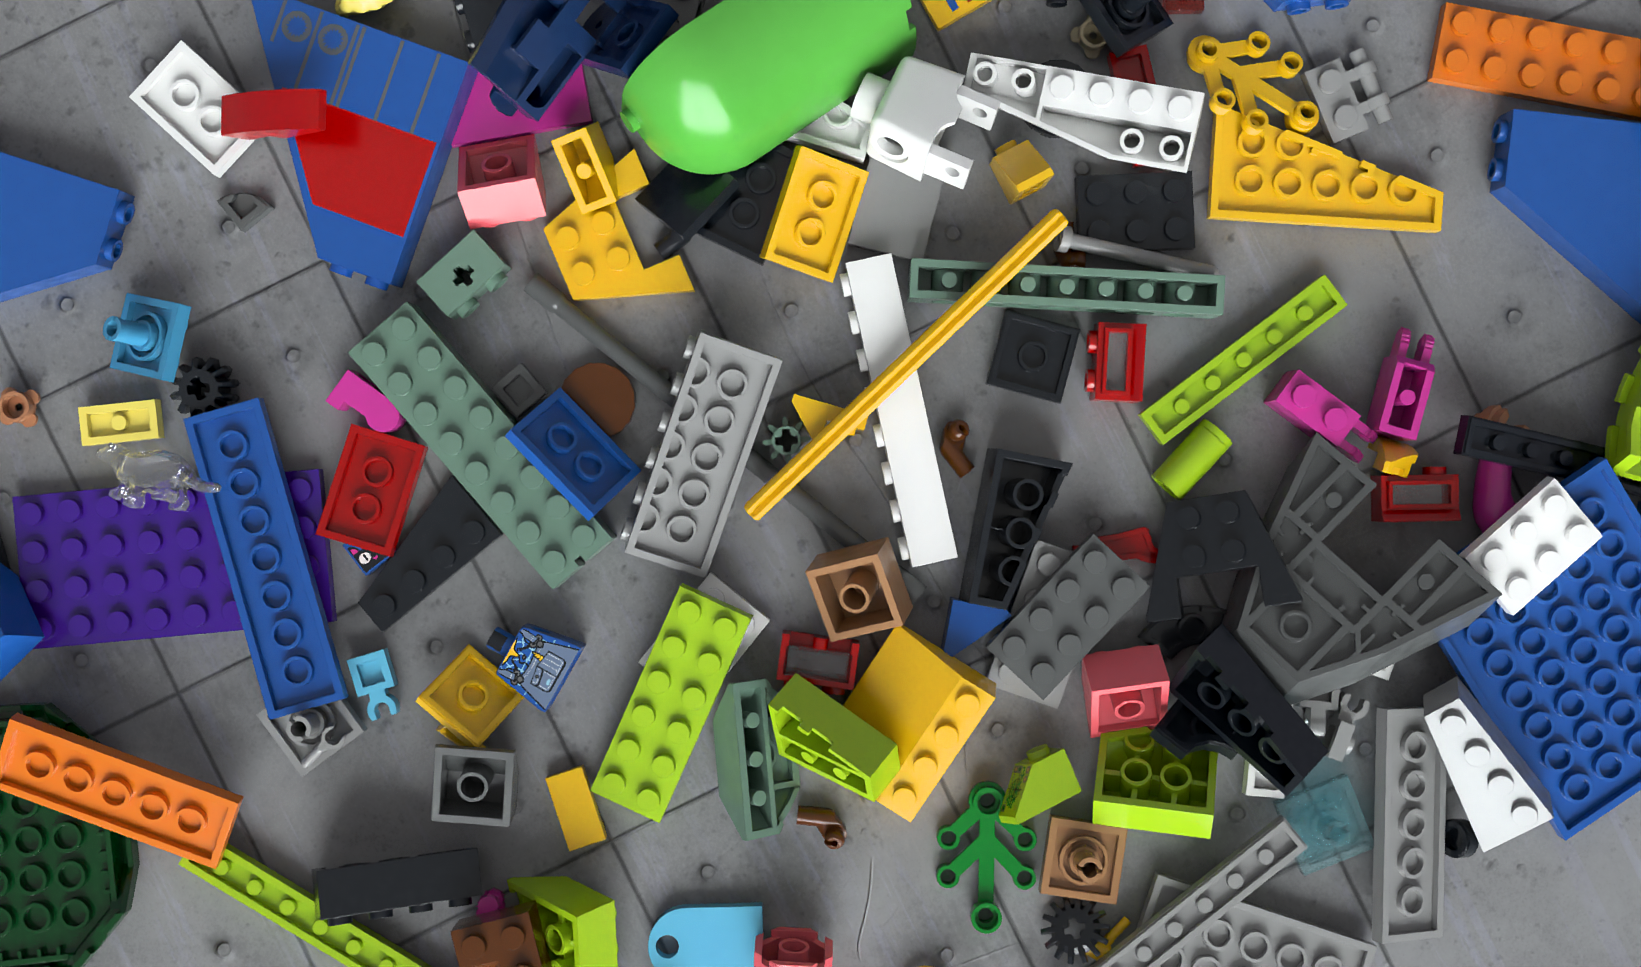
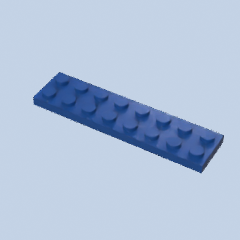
[183,397,349,720]

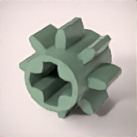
[763,417,811,463]

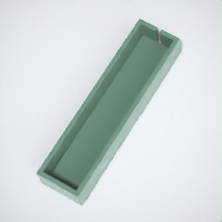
[348,301,617,589]

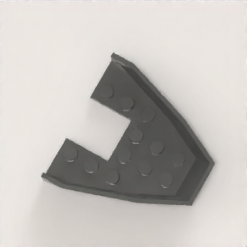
[1222,432,1503,705]

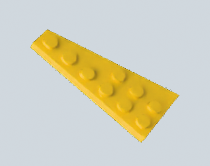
[1207,102,1444,233]

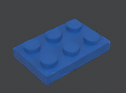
[505,387,642,521]

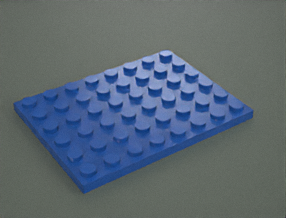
[1437,457,1641,841]

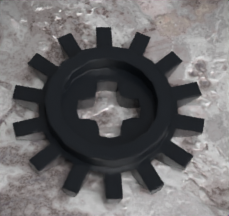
[1041,897,1110,965]

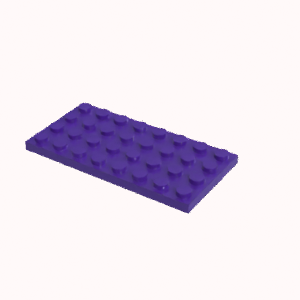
[12,469,337,649]

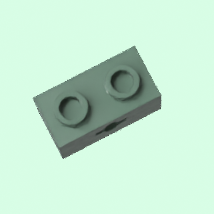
[416,229,512,320]

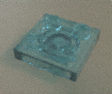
[1272,773,1374,876]

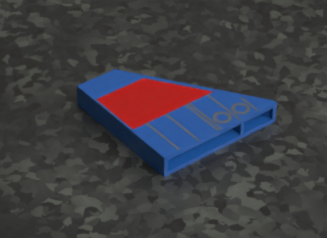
[251,0,478,291]

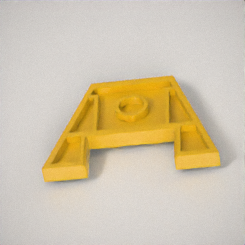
[543,149,695,301]

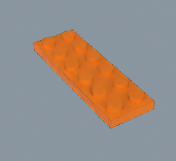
[1427,2,1641,122]
[0,713,244,869]

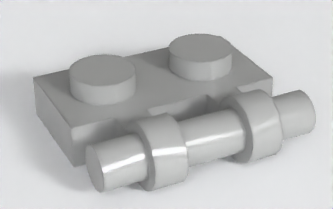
[1300,47,1393,146]

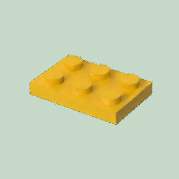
[760,145,869,283]

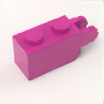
[1365,327,1435,441]
[1263,369,1378,464]

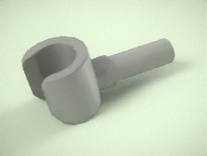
[300,723,346,769]

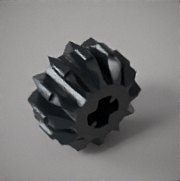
[170,357,240,417]

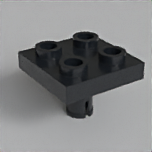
[1079,0,1174,58]

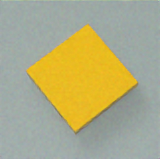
[415,644,524,747]

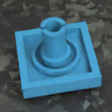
[103,293,191,383]

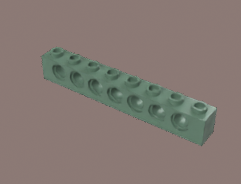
[907,258,1226,319]

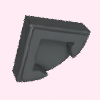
[217,193,275,233]

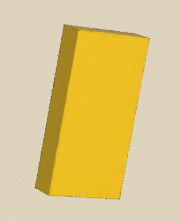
[545,764,607,851]

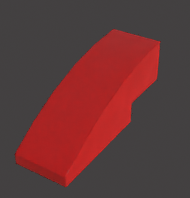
[221,89,327,140]

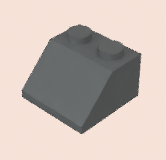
[431,744,519,827]

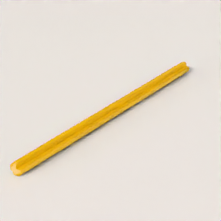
[744,209,1068,520]

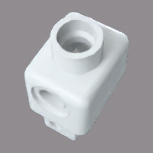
[850,56,1001,189]

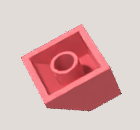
[457,134,546,230]
[1082,644,1170,738]

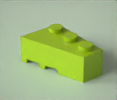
[768,673,901,802]

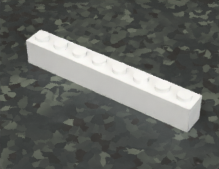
[839,253,958,567]

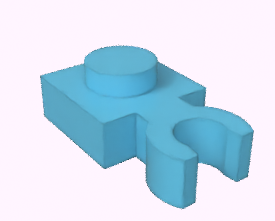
[346,648,400,721]

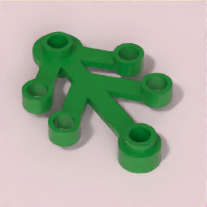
[936,781,1037,934]

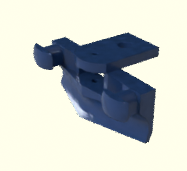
[468,0,679,121]

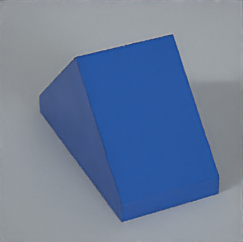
[941,597,1011,657]

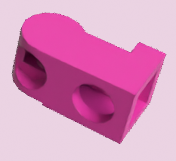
[325,369,407,433]

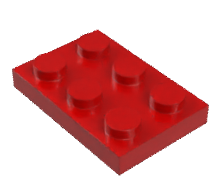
[315,424,428,557]

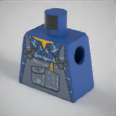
[486,623,586,712]

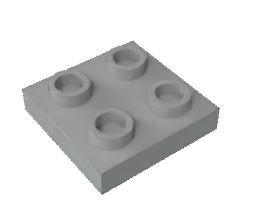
[257,698,368,777]

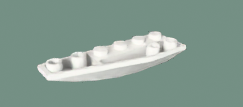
[964,52,1205,173]

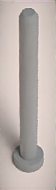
[1054,226,1219,275]

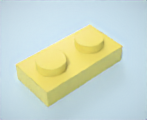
[78,399,165,446]

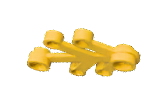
[1186,31,1319,136]

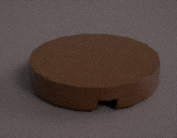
[562,363,636,437]

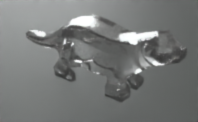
[96,442,222,511]

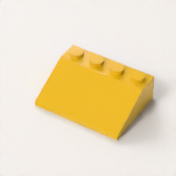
[843,625,996,822]

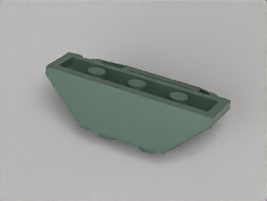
[713,678,800,841]

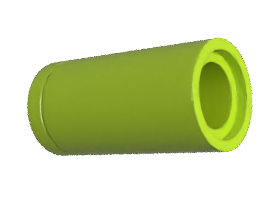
[1151,419,1233,500]

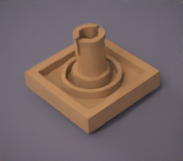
[1038,814,1128,905]

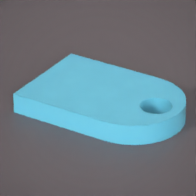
[648,902,764,967]

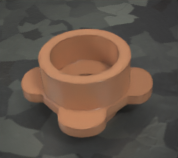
[0,387,41,427]

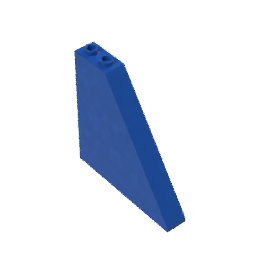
[1487,109,1641,325]
[0,152,135,303]

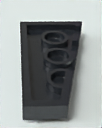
[358,475,503,633]

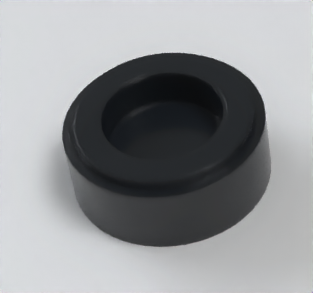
[1445,818,1479,858]

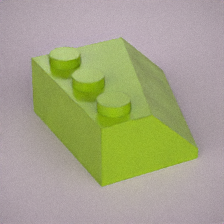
[1092,726,1218,839]
[507,876,618,967]

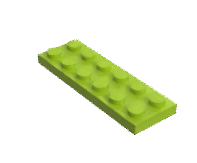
[590,583,753,823]

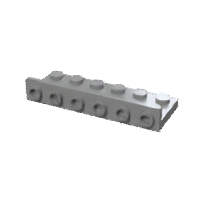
[620,328,783,578]

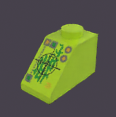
[998,744,1082,825]

